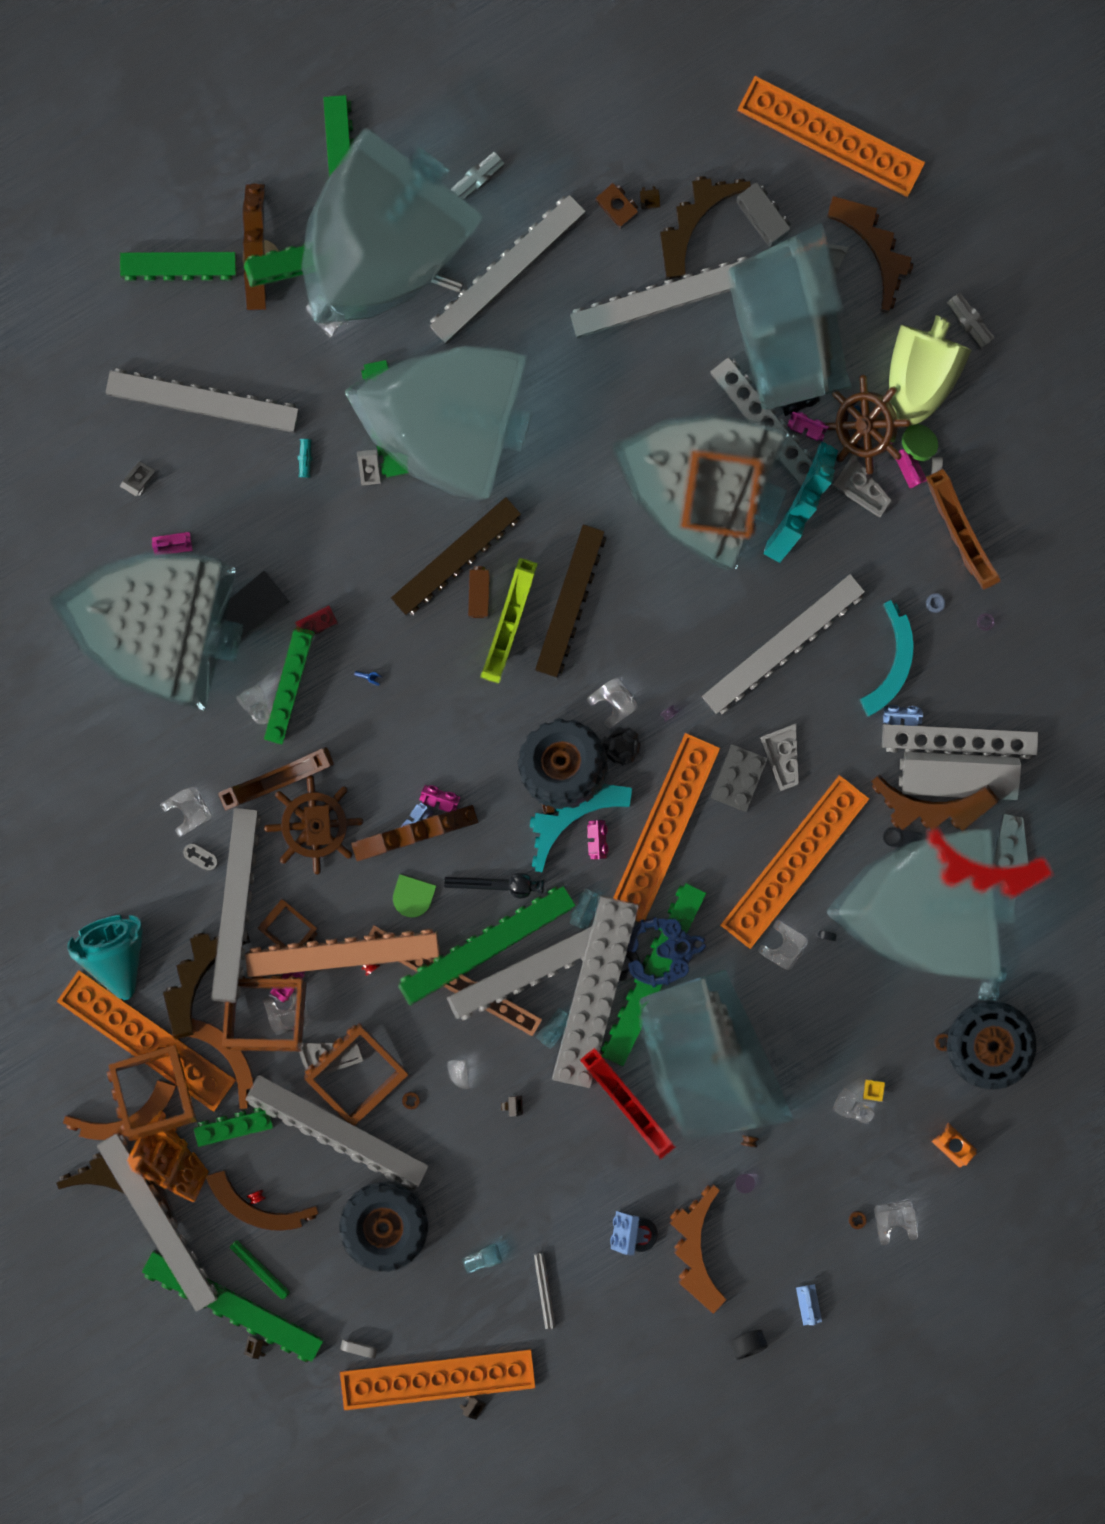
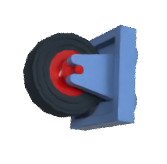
[610,1211,658,1255]

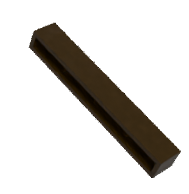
[391,497,521,616]
[535,524,607,678]

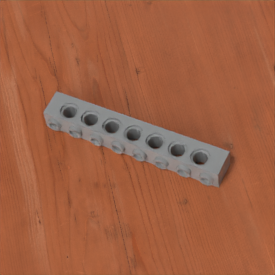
[710,357,812,487]
[882,724,1038,759]

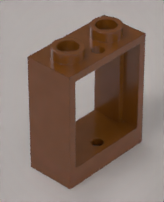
[468,566,489,618]
[257,899,318,948]

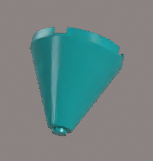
[67,915,143,1000]

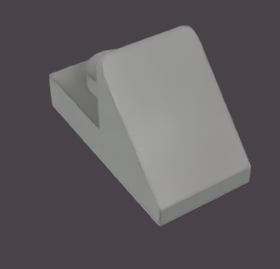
[357,450,381,486]
[120,461,155,496]

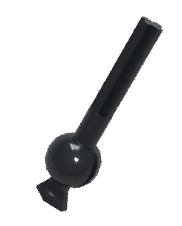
[444,873,544,899]

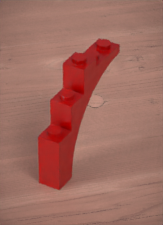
[927,828,1053,898]
[580,1048,676,1159]

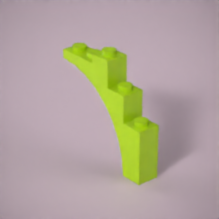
[481,558,538,683]

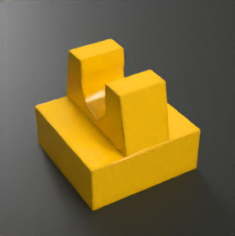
[863,1079,885,1102]

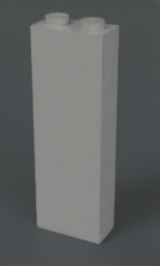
[898,752,1021,800]

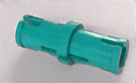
[297,439,313,478]

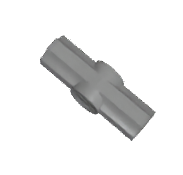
[451,152,505,202]
[947,293,995,348]

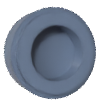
[926,593,946,613]

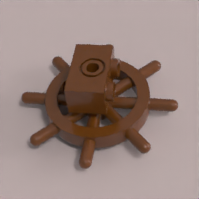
[264,775,363,875]

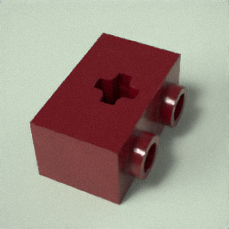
[295,606,339,636]

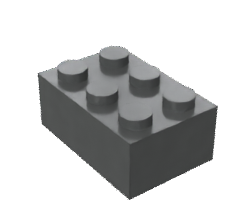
[736,182,791,248]
[710,744,768,812]

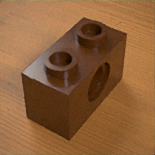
[595,183,638,229]

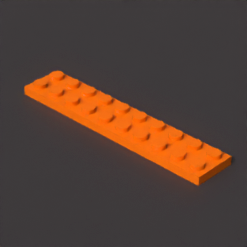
[737,76,925,197]
[613,733,720,922]
[720,775,869,949]
[57,970,236,1112]
[340,1349,535,1410]

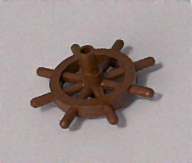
[825,375,911,475]

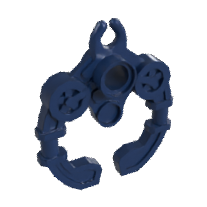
[627,917,706,988]

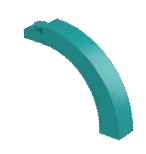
[860,600,913,717]

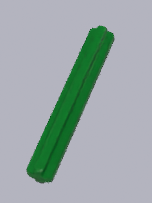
[229,1240,290,1300]

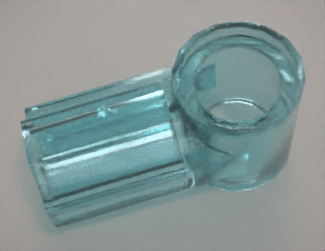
[462,1244,503,1274]

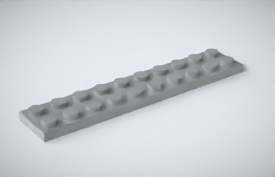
[552,896,638,1088]

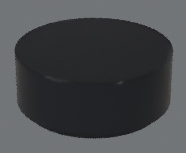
[817,930,837,941]

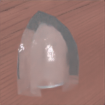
[447,1059,470,1089]

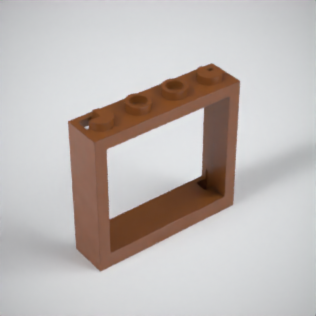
[680,450,765,538]
[222,976,307,1052]
[304,1022,408,1126]
[107,1045,197,1141]

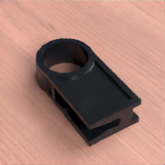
[882,827,922,849]

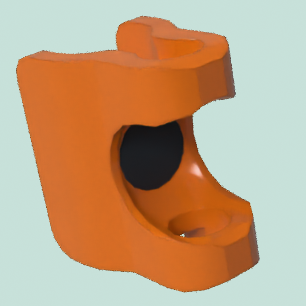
[931,1123,977,1168]

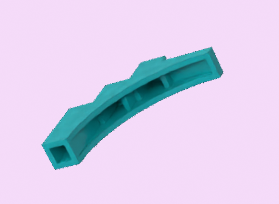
[763,441,838,563]
[530,784,632,872]

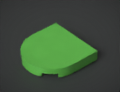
[393,874,436,918]

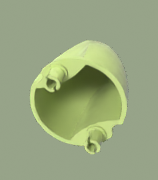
[889,315,972,425]

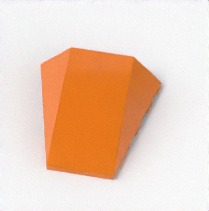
[127,1111,209,1202]

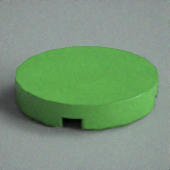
[901,424,938,461]

